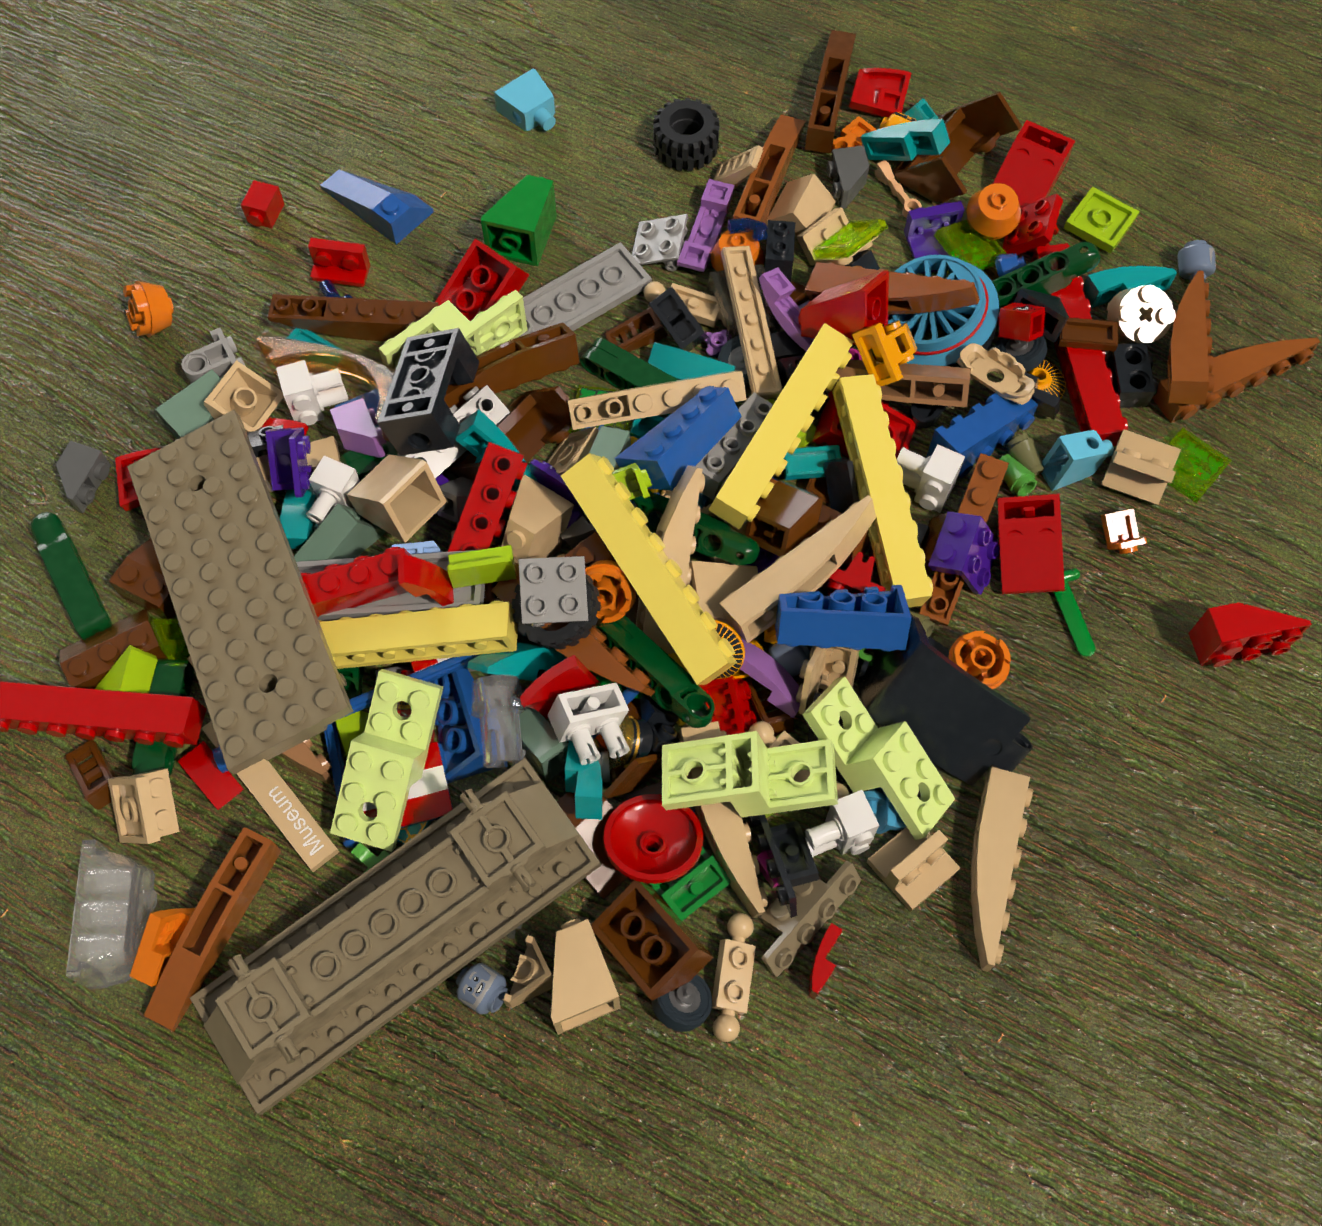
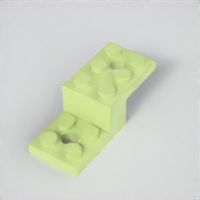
[379,290,528,383]
[330,669,444,852]
[802,676,955,840]
[662,731,838,818]

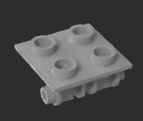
[632,214,688,271]
[519,556,588,627]

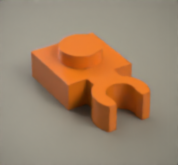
[831,116,877,151]

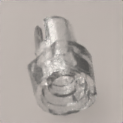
[471,675,526,768]

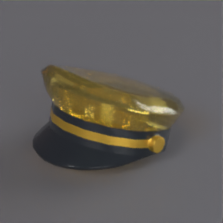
[606,714,653,768]

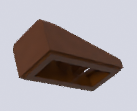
[603,307,668,352]
[744,677,794,737]
[65,740,117,810]

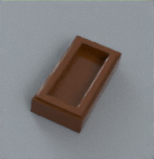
[1058,318,1118,351]

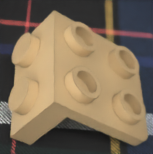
[797,207,879,266]
[796,646,860,714]

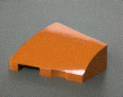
[129,908,195,987]

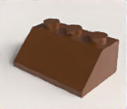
[59,609,171,689]
[591,880,713,1000]

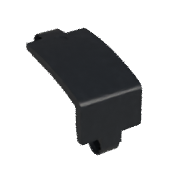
[858,614,1033,785]

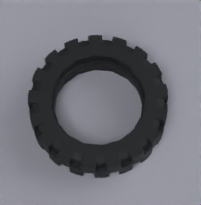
[511,574,601,649]

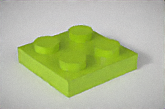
[1064,187,1140,254]

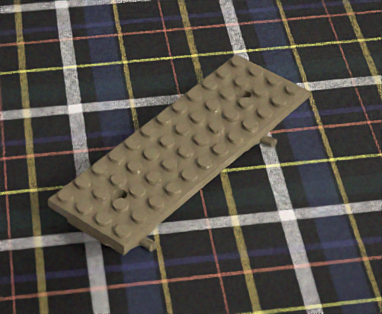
[127,410,353,774]
[190,758,602,1115]

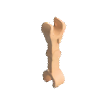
[874,160,922,218]

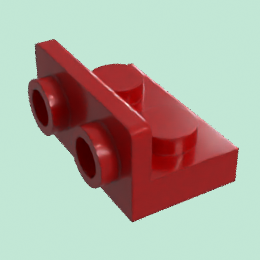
[308,238,370,287]
[699,676,757,735]

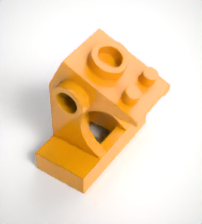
[852,320,917,387]

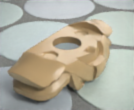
[956,343,1035,405]

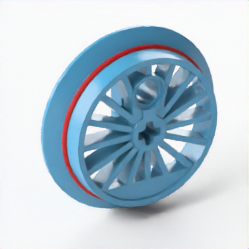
[888,255,999,366]

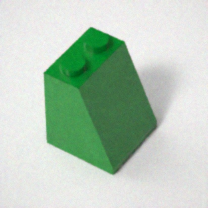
[481,175,557,267]

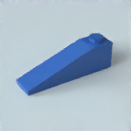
[320,169,434,245]
[430,667,510,783]

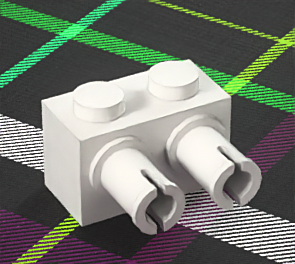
[276,360,349,425]
[897,444,965,513]
[306,456,360,531]
[548,683,630,765]
[805,790,879,857]

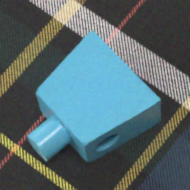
[494,68,556,131]
[1041,430,1114,491]

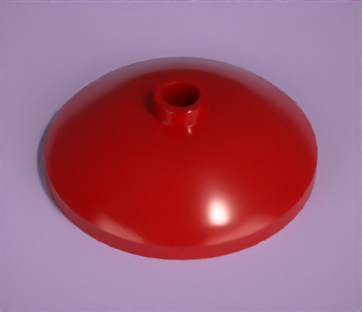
[604,794,703,884]

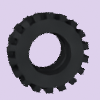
[653,98,720,171]

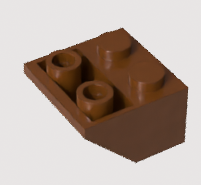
[745,481,823,557]

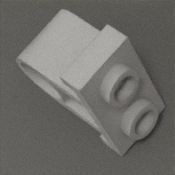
[181,327,245,384]

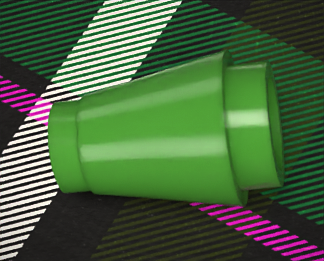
[999,454,1037,496]

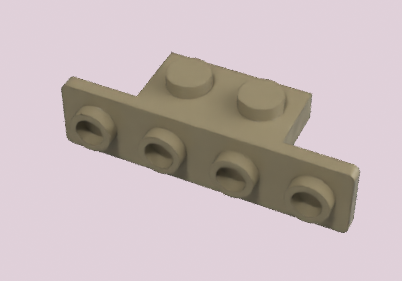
[760,861,861,977]

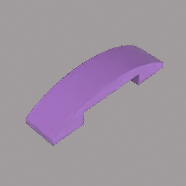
[677,179,734,272]
[759,267,850,353]
[740,639,800,718]

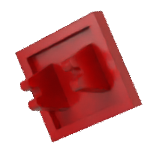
[1001,193,1063,255]
[822,552,886,596]

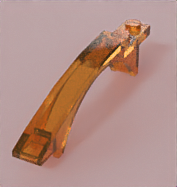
[256,336,395,442]

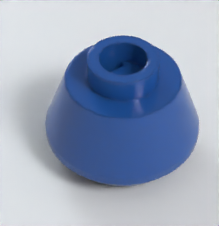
[995,253,1027,277]

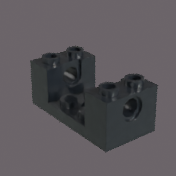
[377,328,479,456]

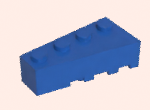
[615,386,742,491]
[926,393,1038,478]
[775,585,911,652]

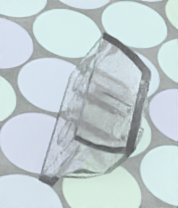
[66,840,157,989]

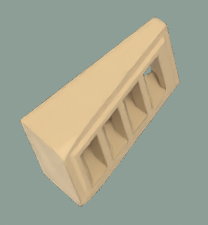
[714,145,763,190]

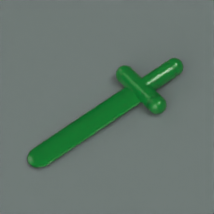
[1054,568,1096,657]

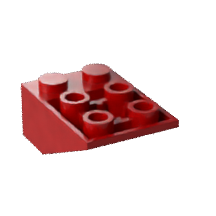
[993,120,1076,207]
[998,494,1065,594]
[1188,602,1312,667]

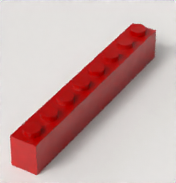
[1030,243,1128,446]
[0,682,207,748]

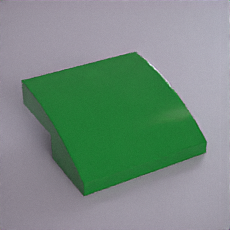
[648,847,731,921]

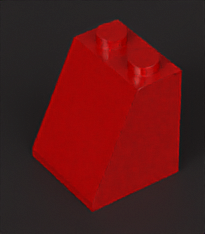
[798,270,889,345]

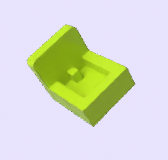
[612,463,652,500]

